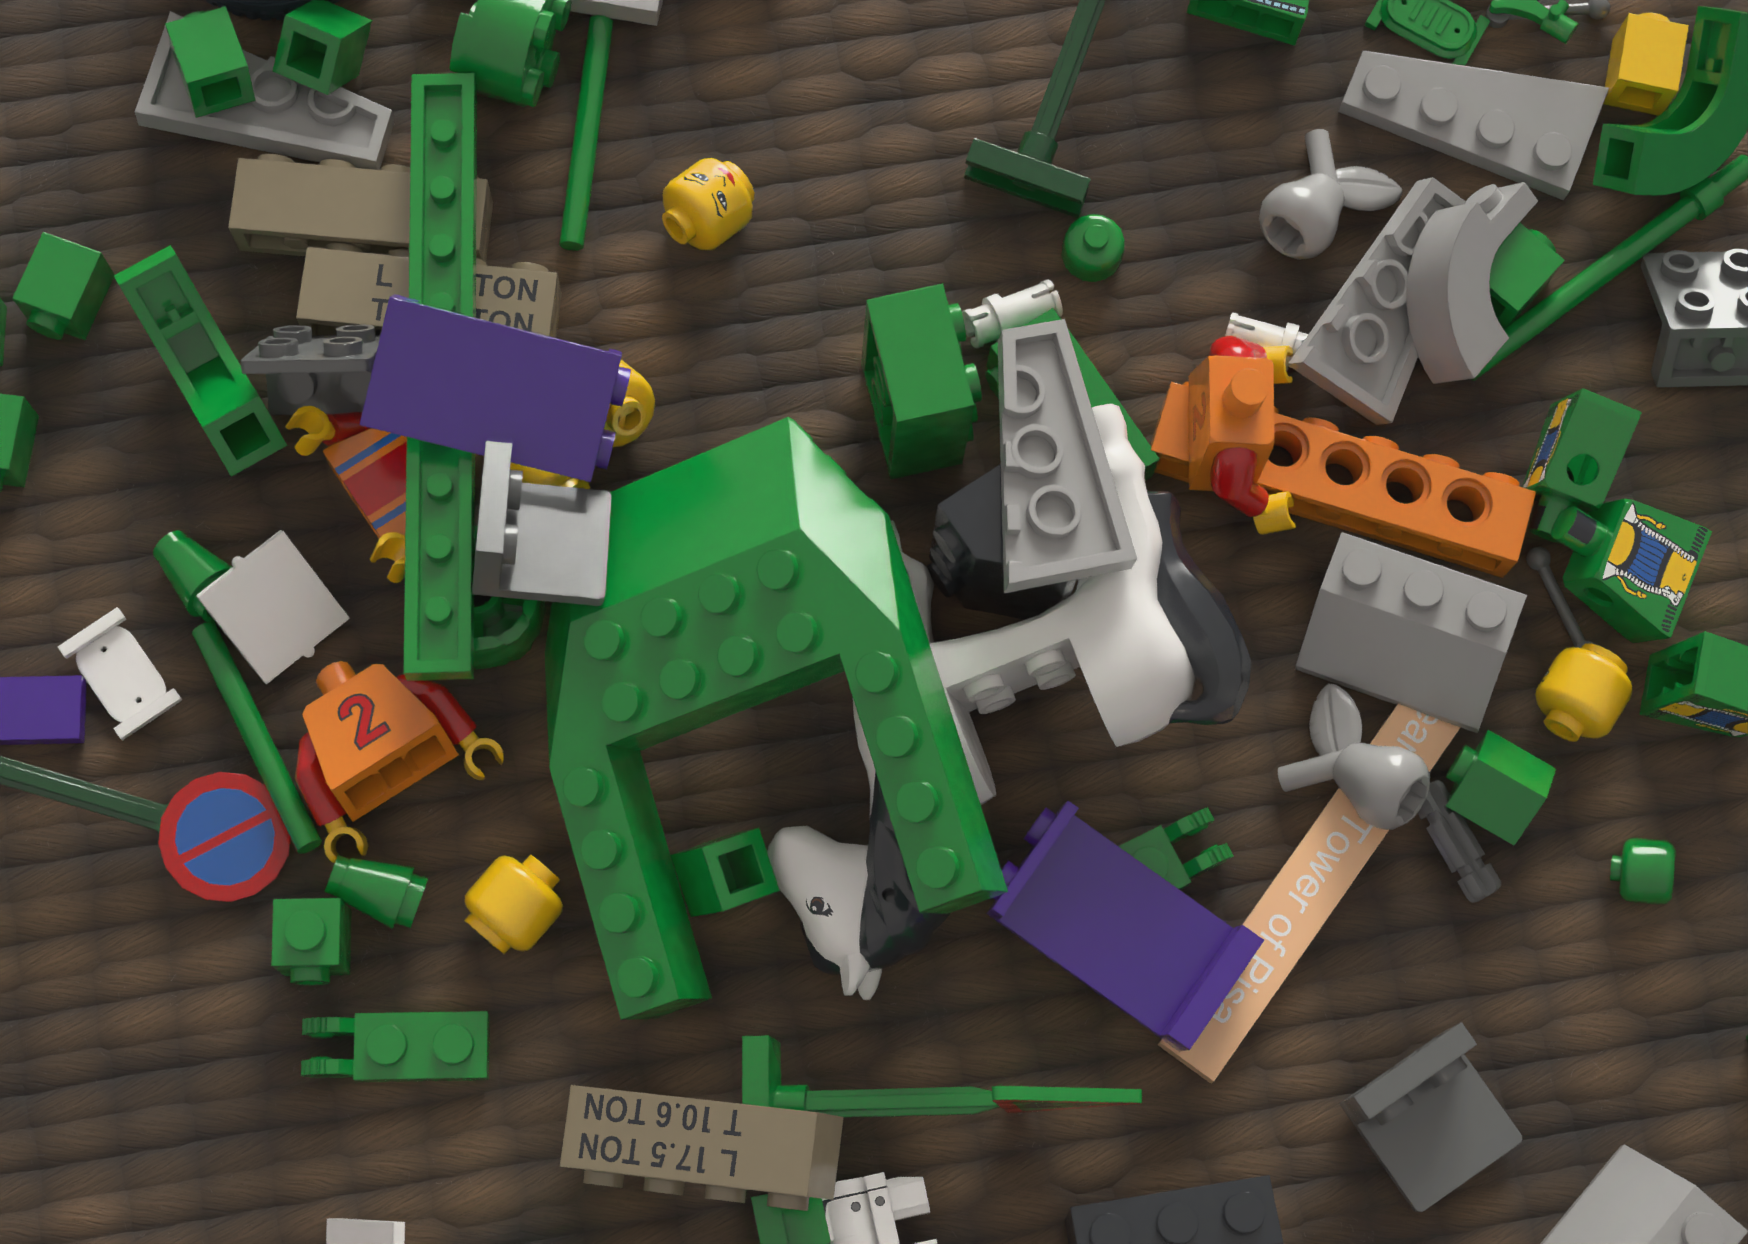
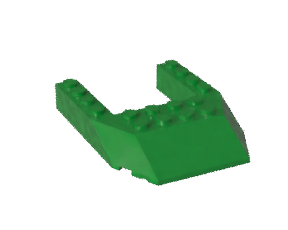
[545,417,1008,1020]

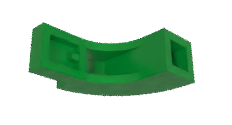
[1593,6,1748,195]
[114,245,287,477]

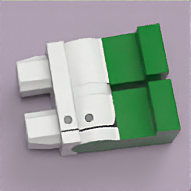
[751,1172,937,1244]

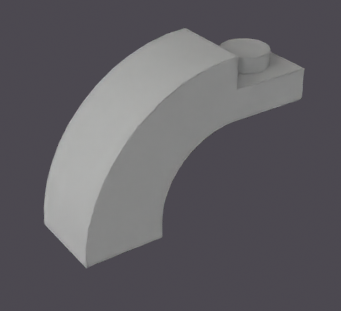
[1406,182,1538,384]

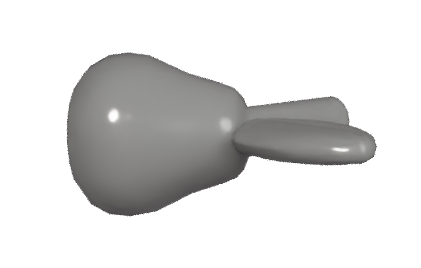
[1259,129,1402,260]
[1278,684,1430,830]

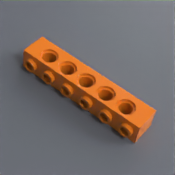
[1150,381,1536,578]

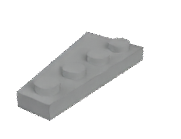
[135,11,394,170]
[1338,51,1609,200]
[1287,177,1466,425]
[997,319,1137,593]

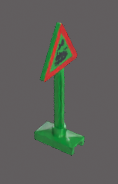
[742,1035,1142,1118]

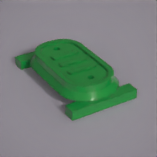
[1364,0,1490,66]

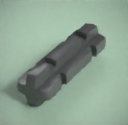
[1417,780,1501,903]

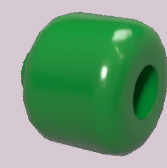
[1061,214,1125,282]
[1610,838,1676,905]

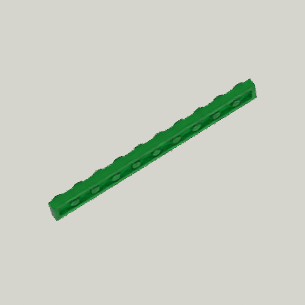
[404,73,477,681]

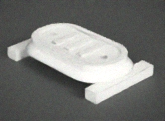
[58,607,182,741]

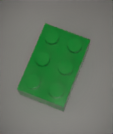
[861,283,982,480]

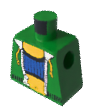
[1522,388,1642,543]
[1551,498,1712,643]
[1639,631,1748,737]

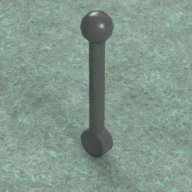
[1485,0,1610,28]
[1526,546,1596,648]

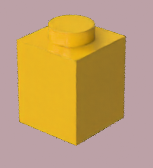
[1603,13,1689,116]

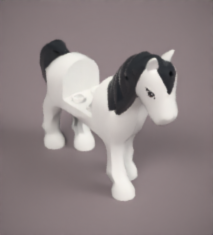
[767,404,1251,1000]

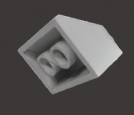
[1295,532,1527,733]
[1540,1144,1748,1244]

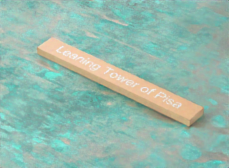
[1158,669,1501,1083]

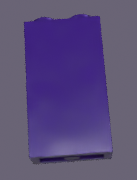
[359,294,631,482]
[986,801,1264,1052]

